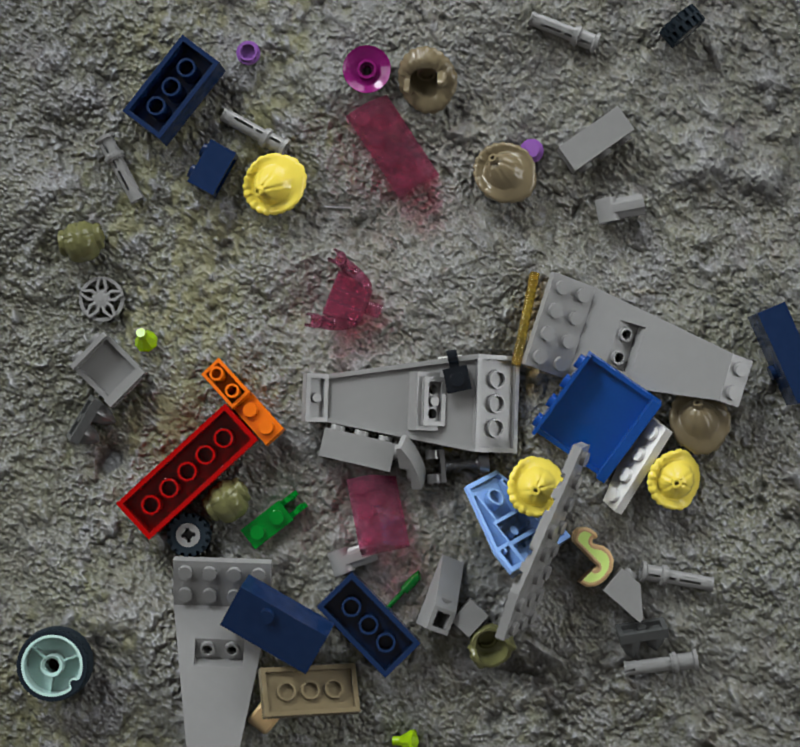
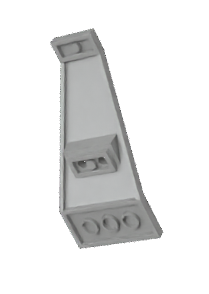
[521,272,753,408]
[301,354,520,453]
[173,556,272,747]

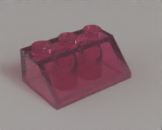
[346,475,410,557]

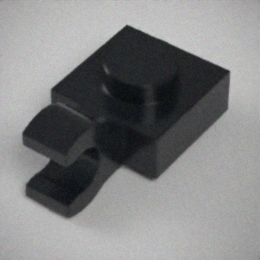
[443,349,472,394]

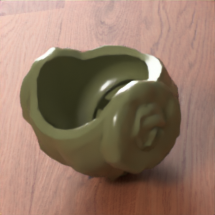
[57,220,105,263]
[202,477,251,523]
[467,623,517,669]

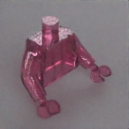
[305,248,383,331]

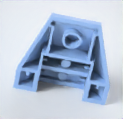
[464,470,571,578]

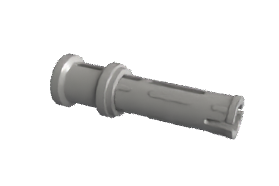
[528,10,601,54]
[220,107,291,155]
[94,132,145,204]
[638,560,714,592]
[623,648,699,677]

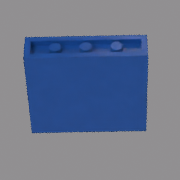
[532,351,662,483]

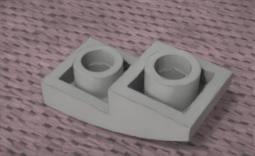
[394,435,427,490]

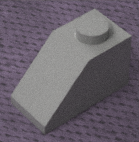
[600,567,643,622]

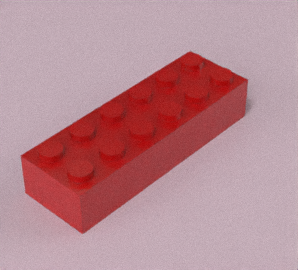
[116,404,260,540]

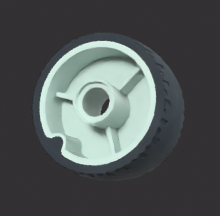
[16,626,94,702]

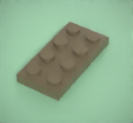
[258,663,361,719]

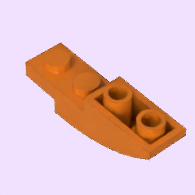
[201,358,286,446]

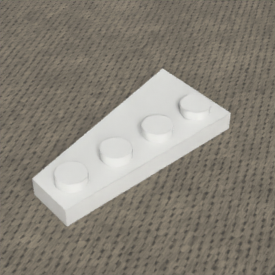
[603,417,673,515]

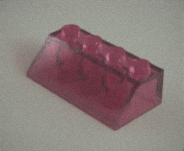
[346,95,439,201]

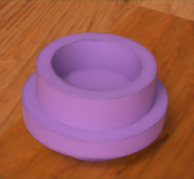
[236,41,260,65]
[520,139,544,163]

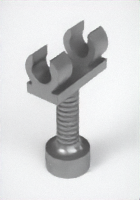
[425,449,490,484]

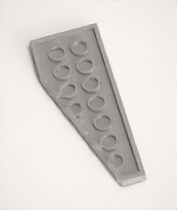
[495,442,590,641]

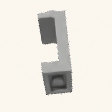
[69,332,149,408]

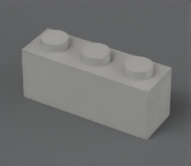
[556,106,635,174]
[318,424,397,472]

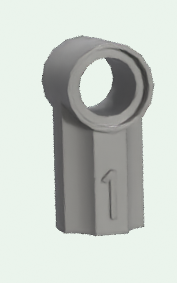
[595,193,645,225]
[327,540,379,577]

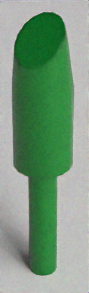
[388,571,421,608]

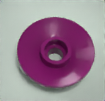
[343,45,391,93]

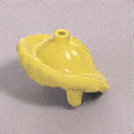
[242,153,307,216]
[646,448,700,511]
[507,456,564,518]

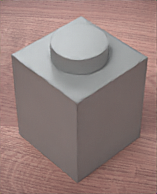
[451,597,489,637]

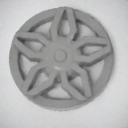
[79,277,125,322]

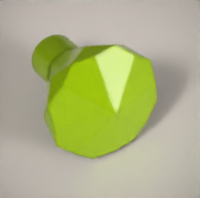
[135,328,158,352]
[392,729,419,747]

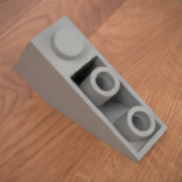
[416,554,464,636]

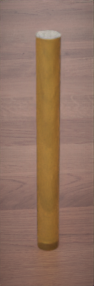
[511,272,540,367]

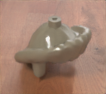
[398,46,458,114]
[473,142,537,203]
[668,395,731,455]

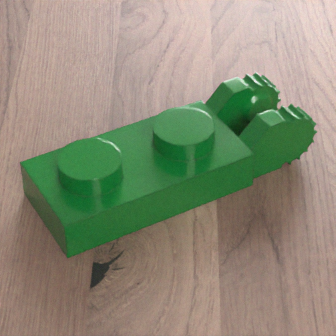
[241,490,308,549]

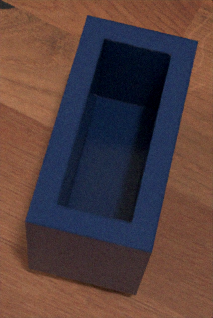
[187,139,239,198]

